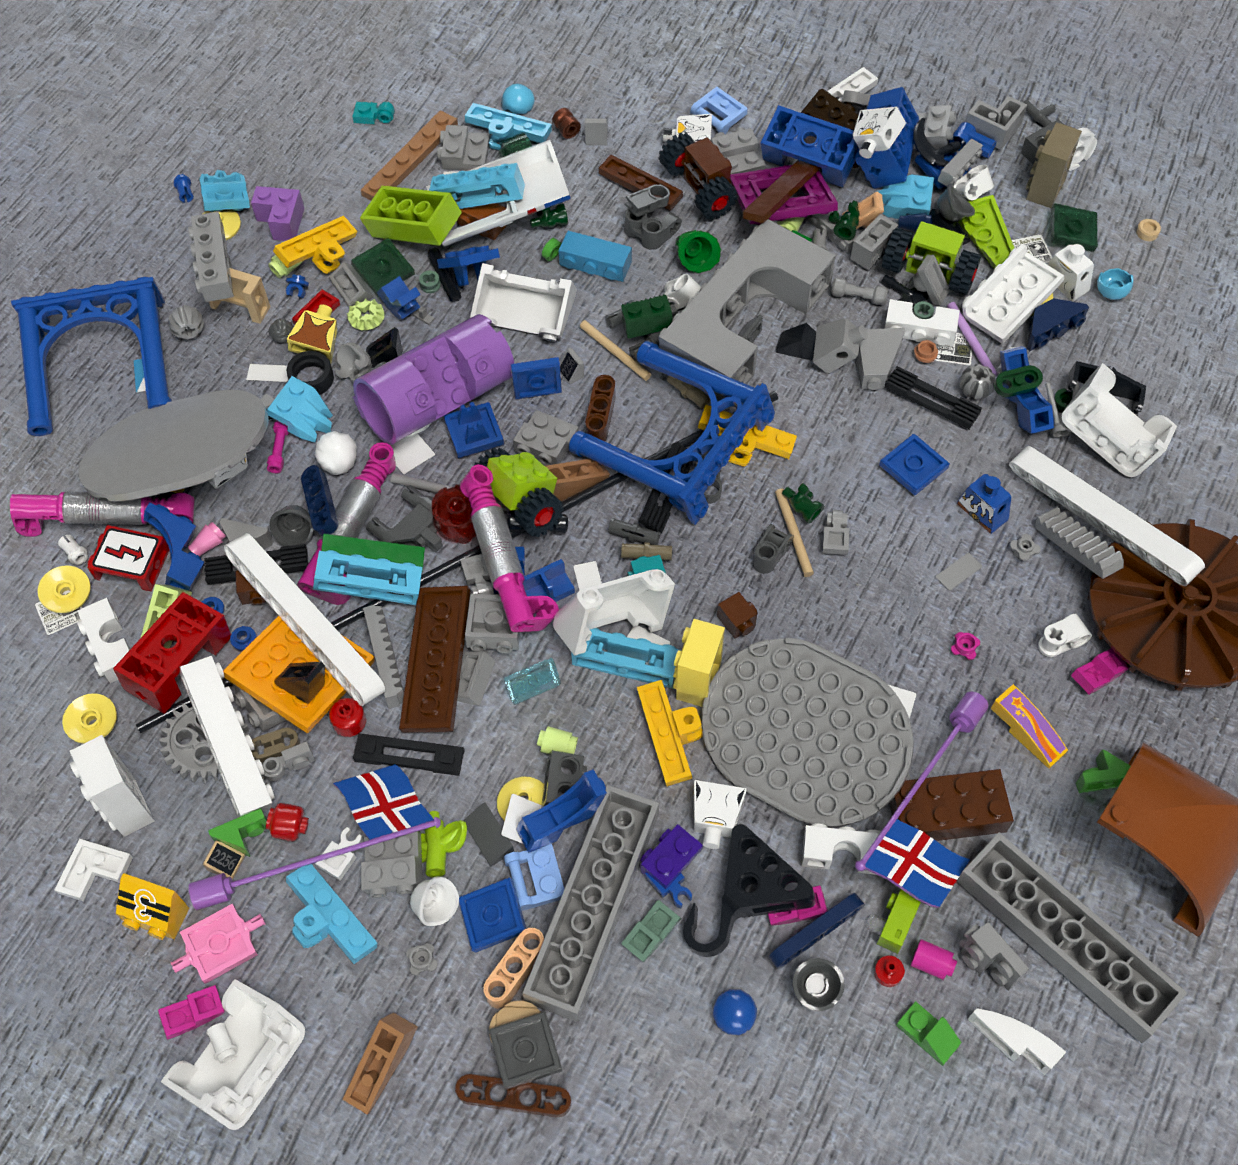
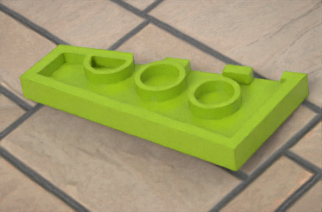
[958,195,1015,269]

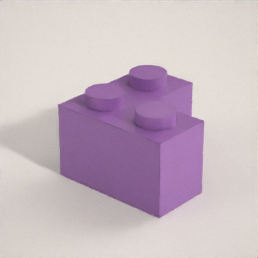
[251,186,304,241]

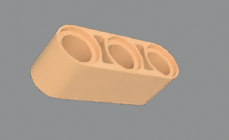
[483,928,544,1008]

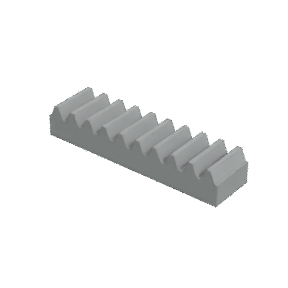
[1035,507,1124,579]
[363,605,404,709]

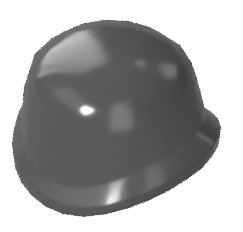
[938,183,975,222]
[269,505,314,547]
[792,958,845,1011]

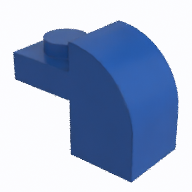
[377,276,421,320]

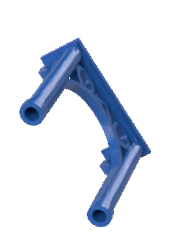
[11,277,172,436]
[569,341,775,525]

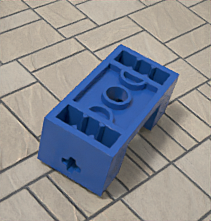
[855,87,919,189]
[761,105,858,187]

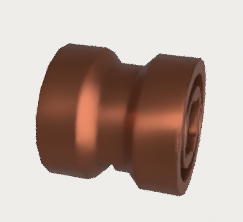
[552,108,581,139]

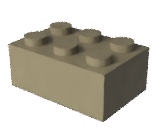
[1026,122,1082,208]

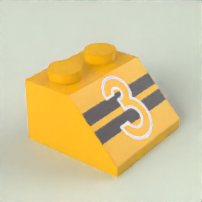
[115,873,189,940]

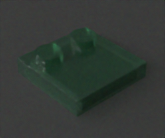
[1051,203,1098,252]
[351,238,415,297]

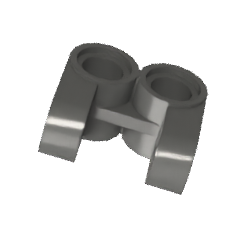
[624,209,682,250]

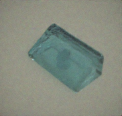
[504,658,561,705]

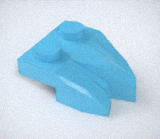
[199,170,250,212]
[875,175,934,219]
[267,376,333,443]

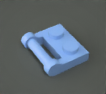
[690,87,748,134]
[503,844,565,911]

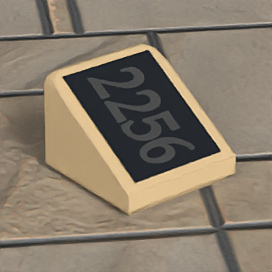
[203,840,245,880]

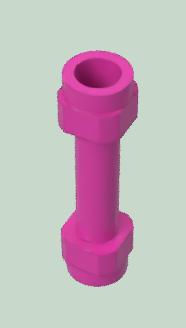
[267,420,289,473]

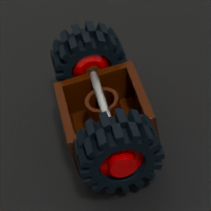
[658,133,738,220]

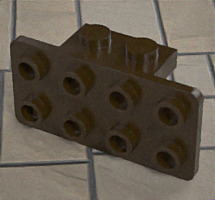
[801,89,859,168]

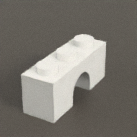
[884,299,960,346]
[77,598,131,683]
[801,823,881,875]

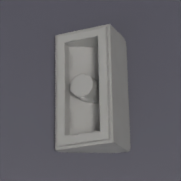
[329,262,374,306]
[457,651,495,706]

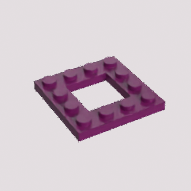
[730,165,838,225]

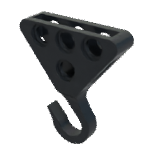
[683,824,817,957]

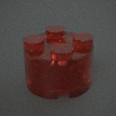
[432,484,477,544]

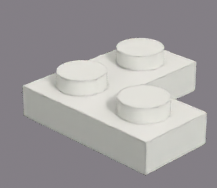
[55,839,133,901]

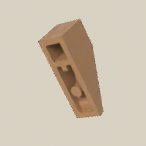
[545,459,610,501]
[342,1012,418,1115]

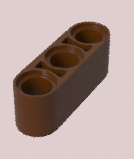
[585,375,616,441]

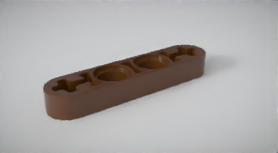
[455,1074,571,1117]

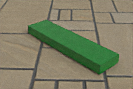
[321,534,425,572]

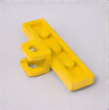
[273,215,358,274]
[698,405,797,467]
[637,680,703,786]

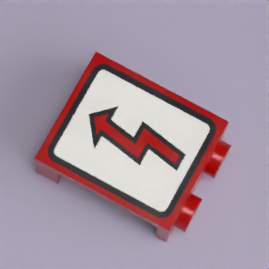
[87,525,169,592]

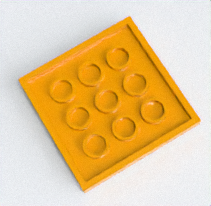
[223,616,375,734]

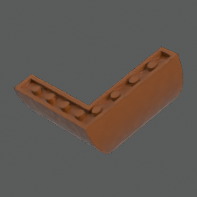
[1097,742,1238,937]

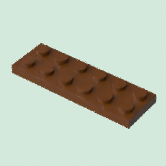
[399,586,471,733]

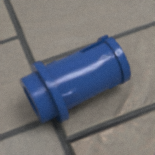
[173,174,193,202]

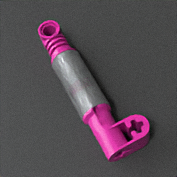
[297,442,396,605]
[460,464,559,632]
[10,492,195,537]

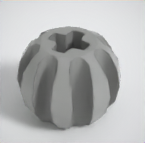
[168,305,204,340]
[960,364,995,400]

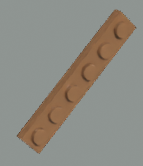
[361,110,458,201]

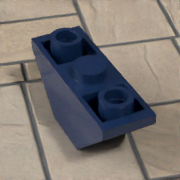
[1027,298,1089,352]

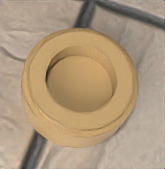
[1136,219,1161,241]

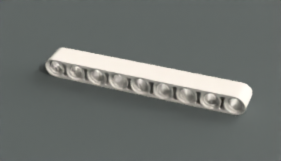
[1009,446,1205,586]
[224,533,385,706]

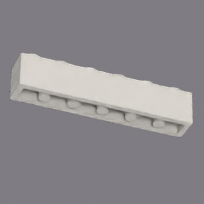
[180,656,275,818]

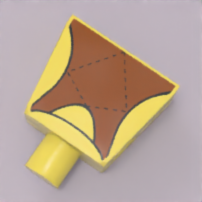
[287,305,337,363]

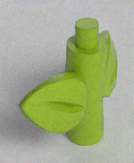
[421,811,467,878]

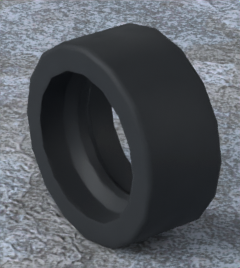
[286,351,334,395]

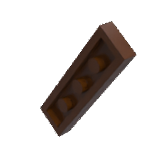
[598,154,683,211]

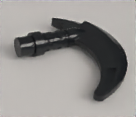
[913,118,961,167]
[881,274,929,307]

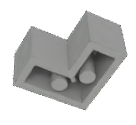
[966,96,1027,150]

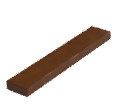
[743,160,821,223]

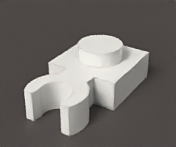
[316,827,363,881]

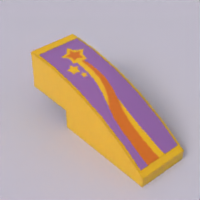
[991,684,1068,769]

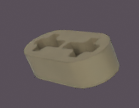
[251,728,300,764]

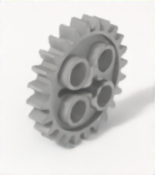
[159,704,249,783]

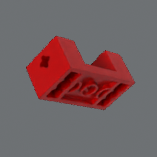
[113,592,231,714]

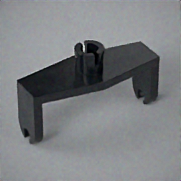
[1066,361,1146,416]

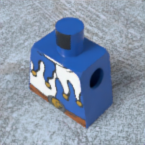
[957,474,1012,534]

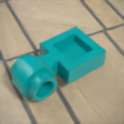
[352,102,395,124]

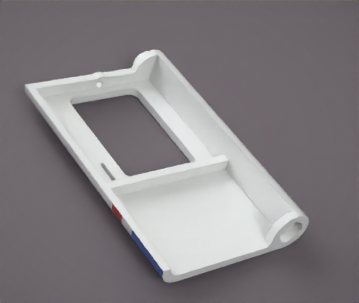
[426,140,571,247]

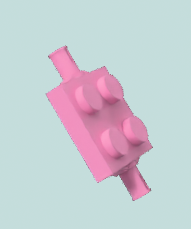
[170,904,266,984]

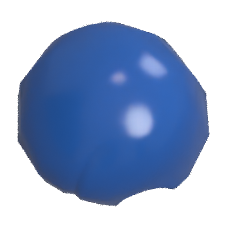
[713,989,757,1035]

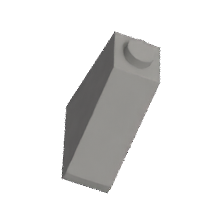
[857,328,905,390]

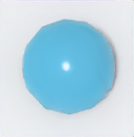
[501,83,535,114]
[1097,268,1133,300]

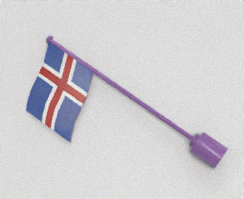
[855,691,989,908]
[189,764,441,910]

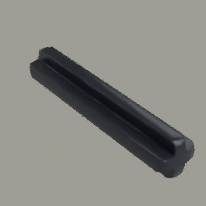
[427,247,461,302]

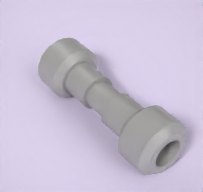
[831,278,888,305]

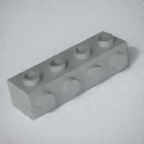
[188,211,234,302]

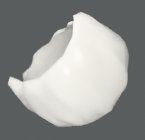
[315,431,357,475]

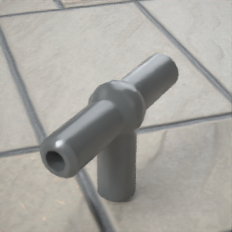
[1023,100,1056,127]

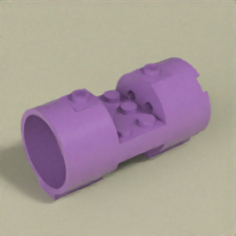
[353,314,514,445]

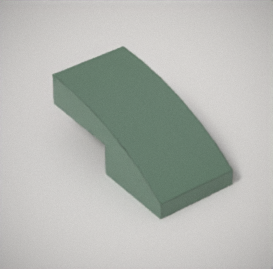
[621,900,682,962]

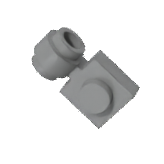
[822,510,850,555]
[460,554,494,595]
[262,741,315,781]

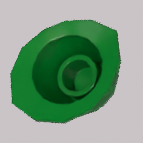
[676,230,721,273]

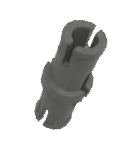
[608,518,661,545]

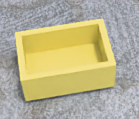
[673,619,725,707]

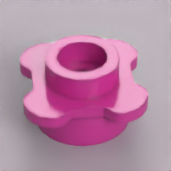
[951,632,980,660]

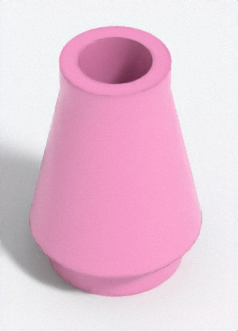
[188,522,226,557]

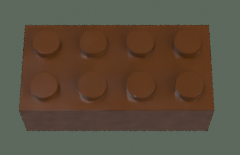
[889,769,1014,841]

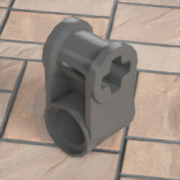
[753,524,794,574]

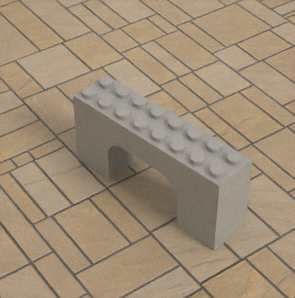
[658,219,836,401]

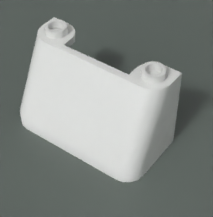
[470,263,577,342]
[1062,363,1177,477]
[553,569,675,656]
[161,979,305,1130]

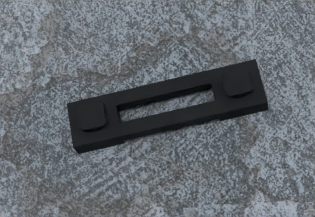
[884,366,982,430]
[639,441,693,533]
[204,544,308,585]
[353,733,465,776]

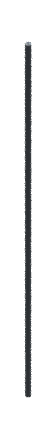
[136,391,778,733]

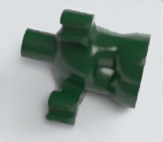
[829,200,860,240]
[530,203,568,228]
[782,483,825,524]

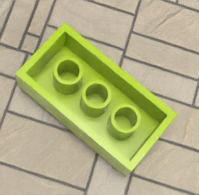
[360,186,462,246]

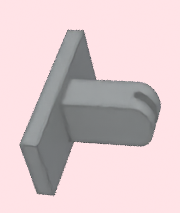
[413,307,435,325]

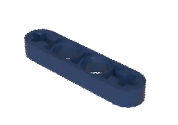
[301,465,338,536]
[769,893,865,969]

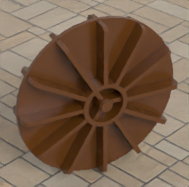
[1088,519,1238,691]

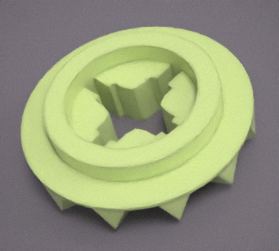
[347,298,385,330]

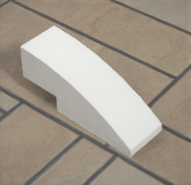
[968,1008,1066,1075]

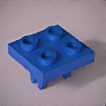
[437,245,500,286]
[444,402,504,458]

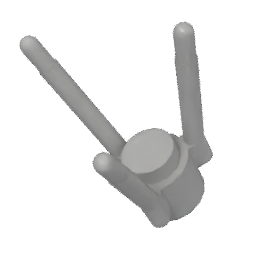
[1045,382,1079,437]

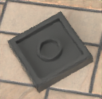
[488,1011,563,1090]

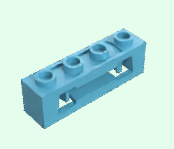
[429,163,525,209]
[313,550,422,605]
[571,628,681,689]

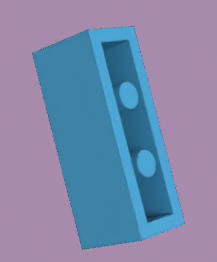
[559,231,632,282]

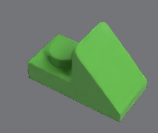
[1076,750,1130,793]
[208,808,267,857]
[896,1001,962,1066]

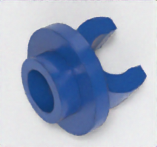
[286,274,309,298]

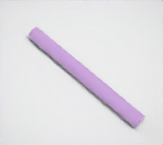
[947,302,997,376]

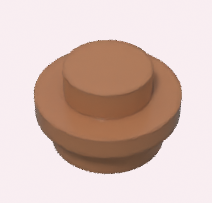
[914,340,938,363]

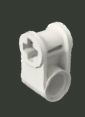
[952,164,994,200]
[664,274,701,310]
[1038,614,1092,657]

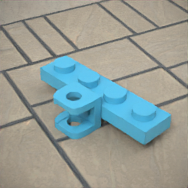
[465,103,552,151]
[286,864,378,964]

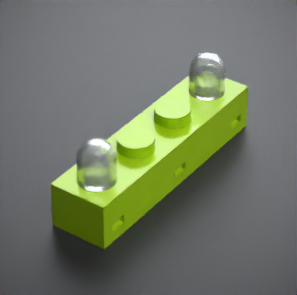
[864,889,921,954]

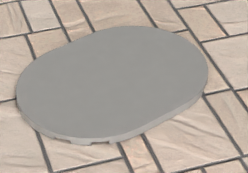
[79,390,269,501]
[702,638,914,827]

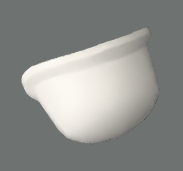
[410,876,459,926]

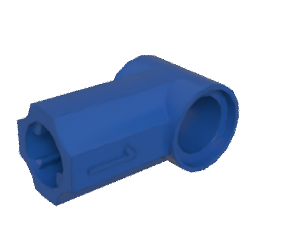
[949,122,997,159]

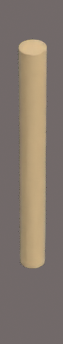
[580,320,651,381]
[775,488,814,577]

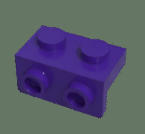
[640,824,703,889]

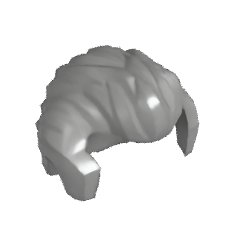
[335,343,372,384]

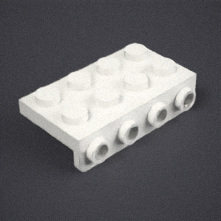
[962,244,1064,344]

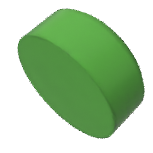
[541,238,562,261]

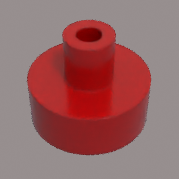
[874,955,905,987]

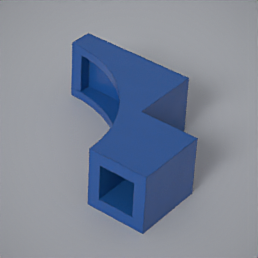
[1000,346,1054,434]
[143,502,204,591]
[516,769,607,853]

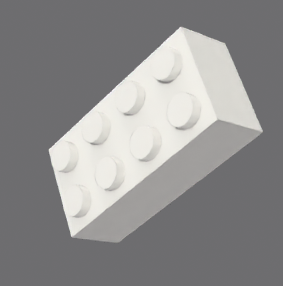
[70,735,155,837]

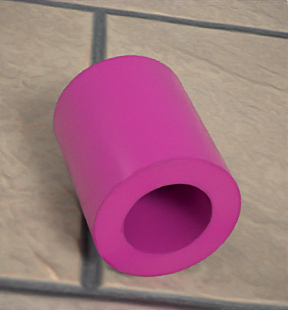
[910,939,957,980]

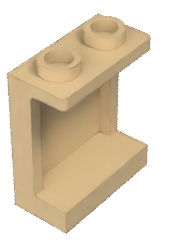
[209,268,270,324]

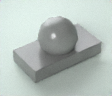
[913,255,950,306]

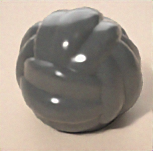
[268,318,294,344]

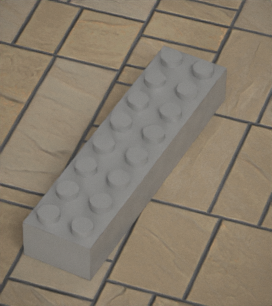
[522,785,659,1023]
[957,833,1187,1043]

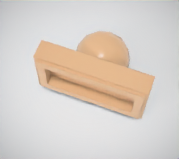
[842,191,884,229]

